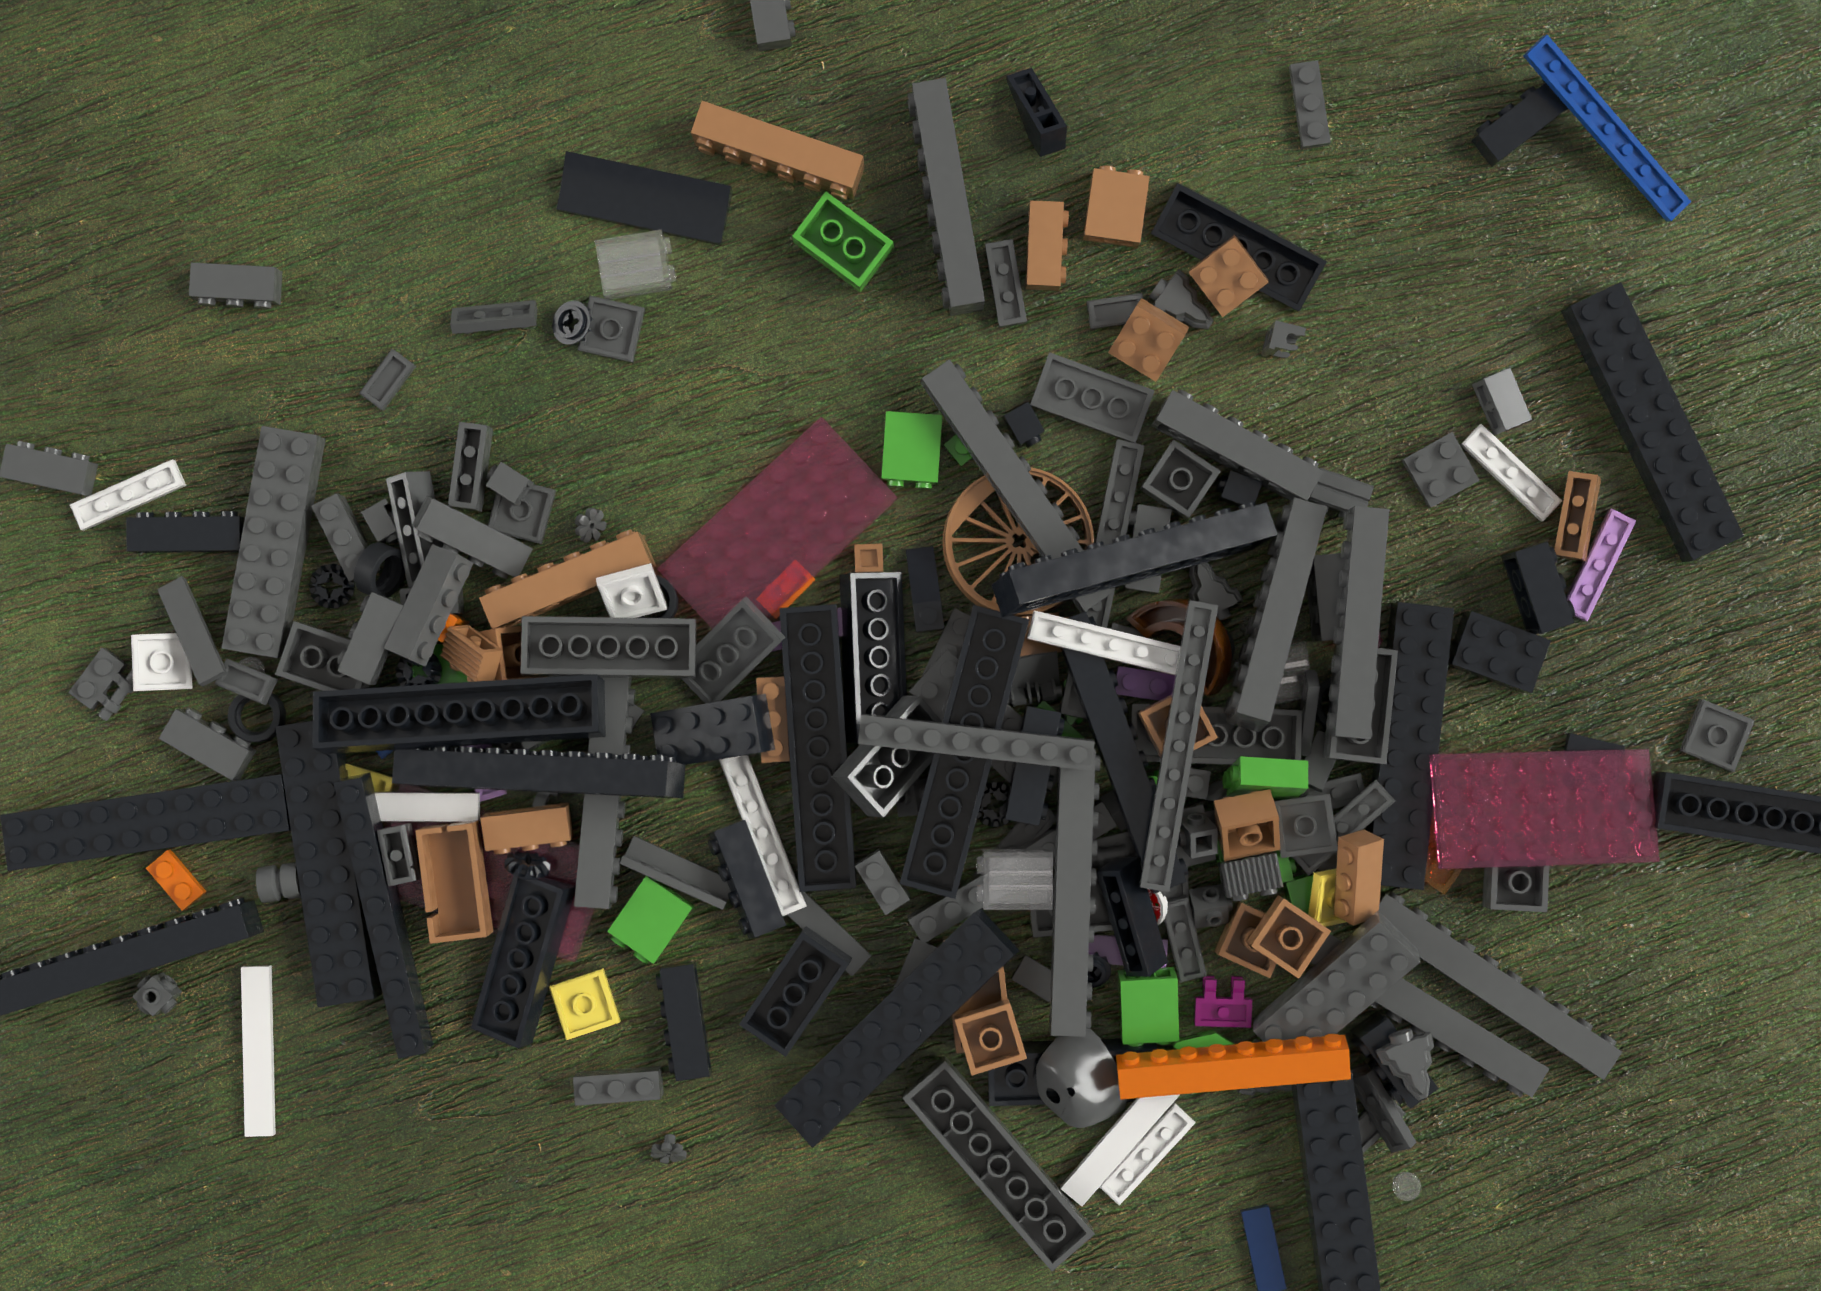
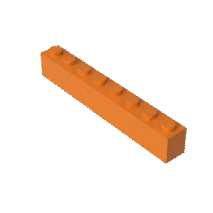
[1116,1034,1351,1100]

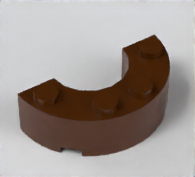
[1126,599,1232,696]

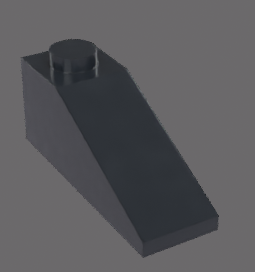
[1006,68,1067,157]
[906,546,944,633]

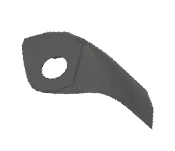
[1036,1029,1127,1128]

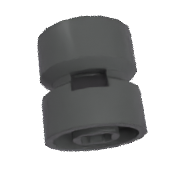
[256,862,301,903]

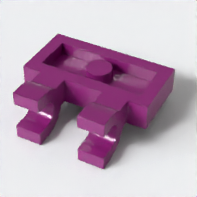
[1194,975,1252,1028]

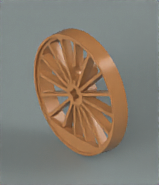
[943,468,1094,617]

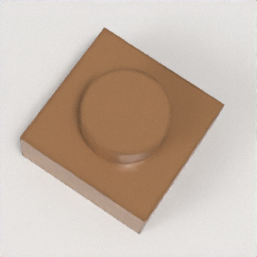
[854,544,884,573]

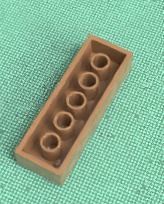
[691,101,864,201]
[479,529,656,629]

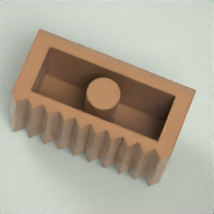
[440,625,503,682]

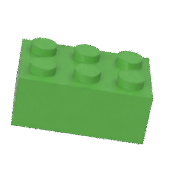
[792,192,894,293]

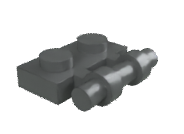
[68,648,133,721]

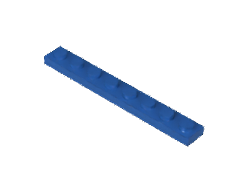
[1523,35,1691,222]

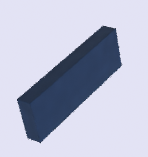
[1240,1204,1287,1291]

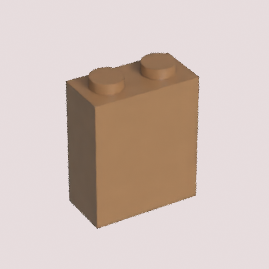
[1083,166,1150,248]

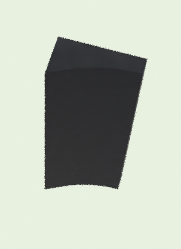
[557,151,733,246]
[1151,182,1327,311]
[839,572,907,743]
[471,876,576,1049]
[988,1038,1158,1106]

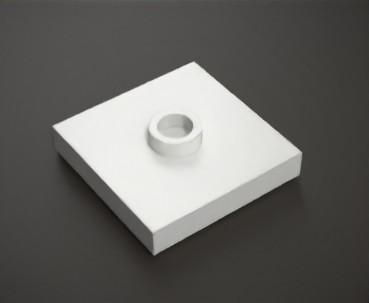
[596,563,667,618]
[131,633,193,691]

